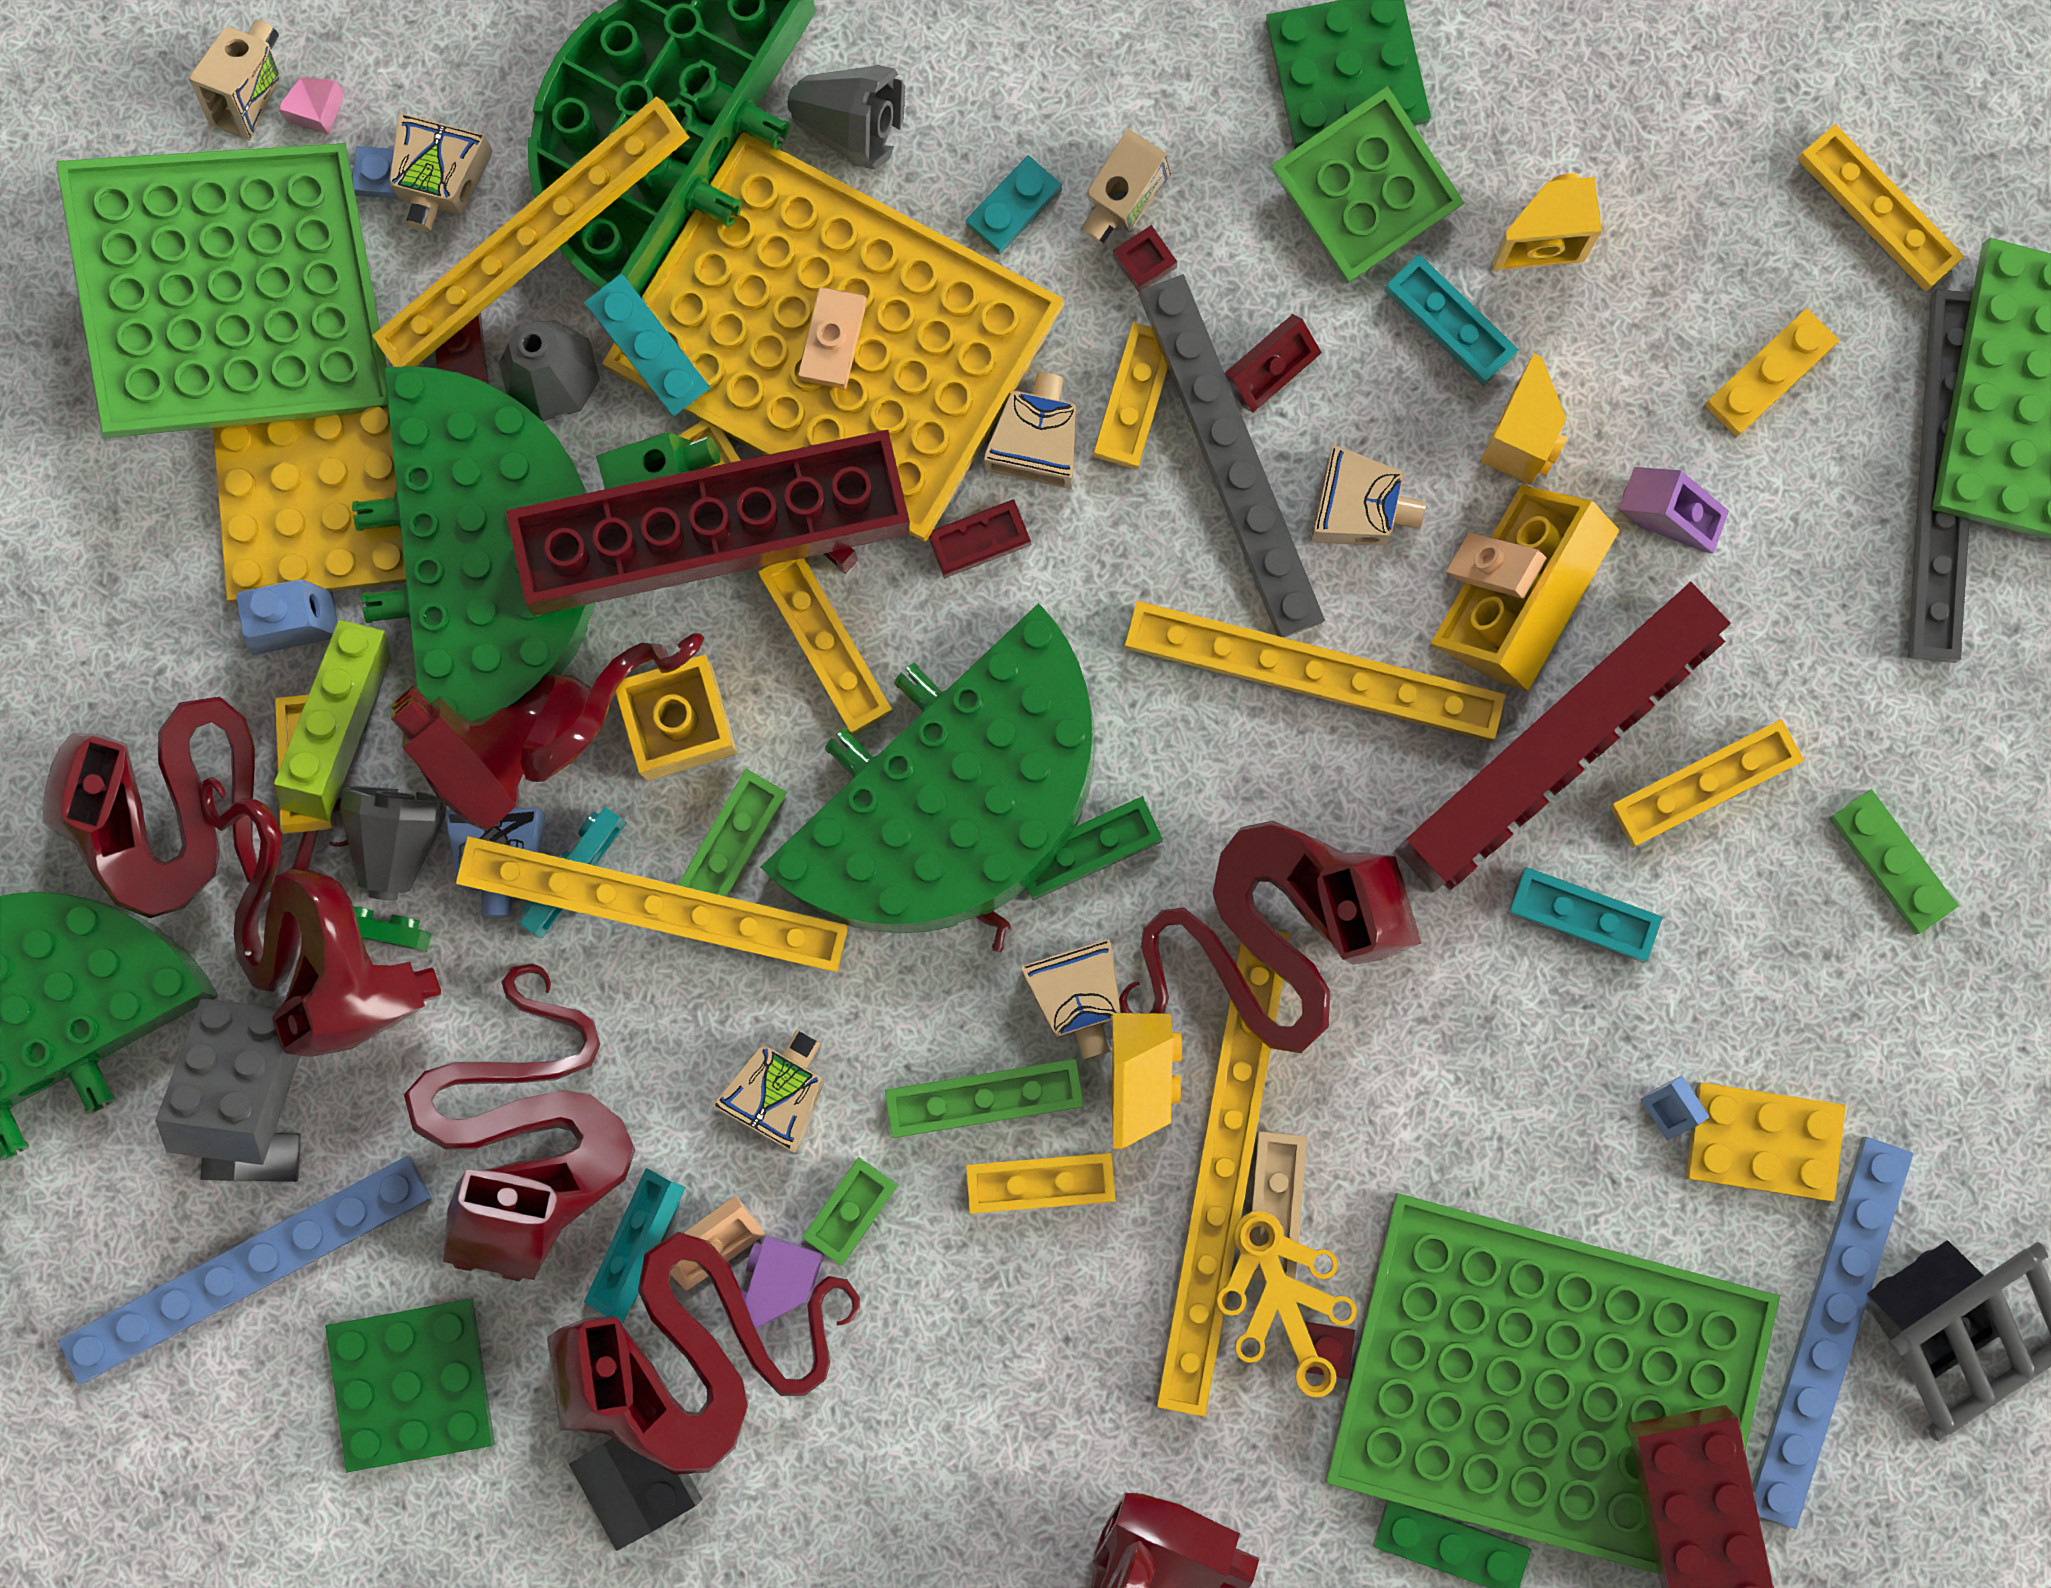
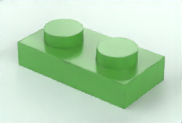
[802,1157,899,1266]

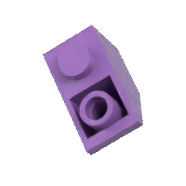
[741,1235,824,1329]

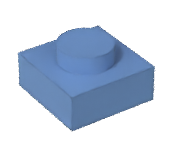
[352,146,399,199]
[1640,1075,1710,1140]

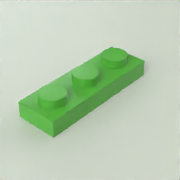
[678,769,787,897]
[1829,789,1959,935]

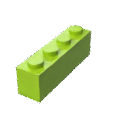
[274,619,390,821]

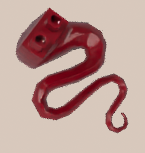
[391,633,704,830]
[42,696,348,918]
[200,777,441,1057]
[1119,821,1422,1054]
[404,963,635,1282]
[547,1231,860,1475]
[1091,1492,1259,1588]

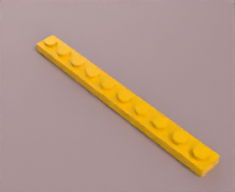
[1156,930,1292,1417]

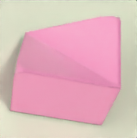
[279,77,345,135]

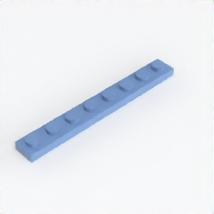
[1753,1137,1914,1529]
[58,1156,432,1384]

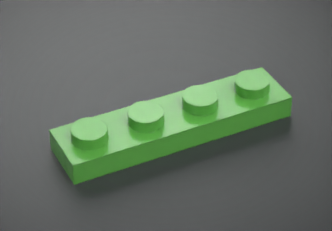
[885,1059,1084,1138]

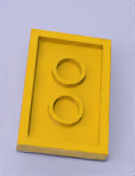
[1685,1082,1846,1202]

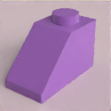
[1619,467,1729,553]

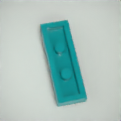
[1384,254,1519,387]
[584,273,711,417]
[519,807,627,938]
[1507,867,1663,963]
[584,1168,686,1323]

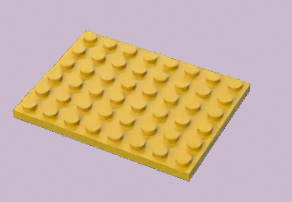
[602,132,1065,543]

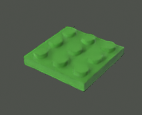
[1270,86,1465,284]

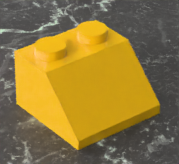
[1491,173,1602,271]
[1480,353,1567,485]
[1111,1013,1182,1149]

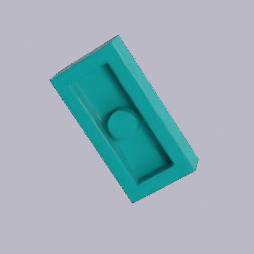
[965,155,1062,255]

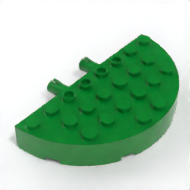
[528,0,817,296]
[352,366,595,721]
[760,603,1095,933]
[0,892,219,1161]

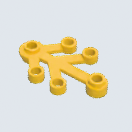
[1216,1211,1357,1398]

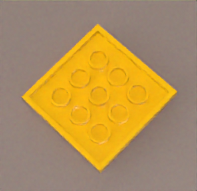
[213,406,407,604]

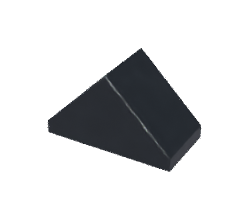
[200,1133,301,1182]

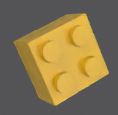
[615,654,738,781]

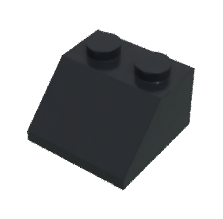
[1867,1240,1999,1379]
[569,1438,703,1551]

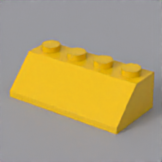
[1430,485,1619,691]

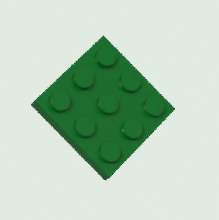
[1266,0,1431,149]
[325,1298,495,1473]

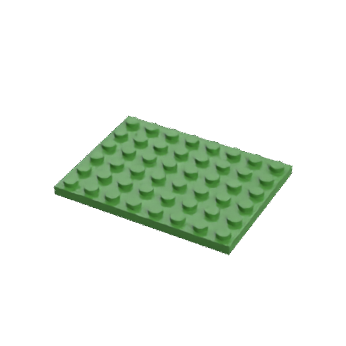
[1325,1193,1781,1574]

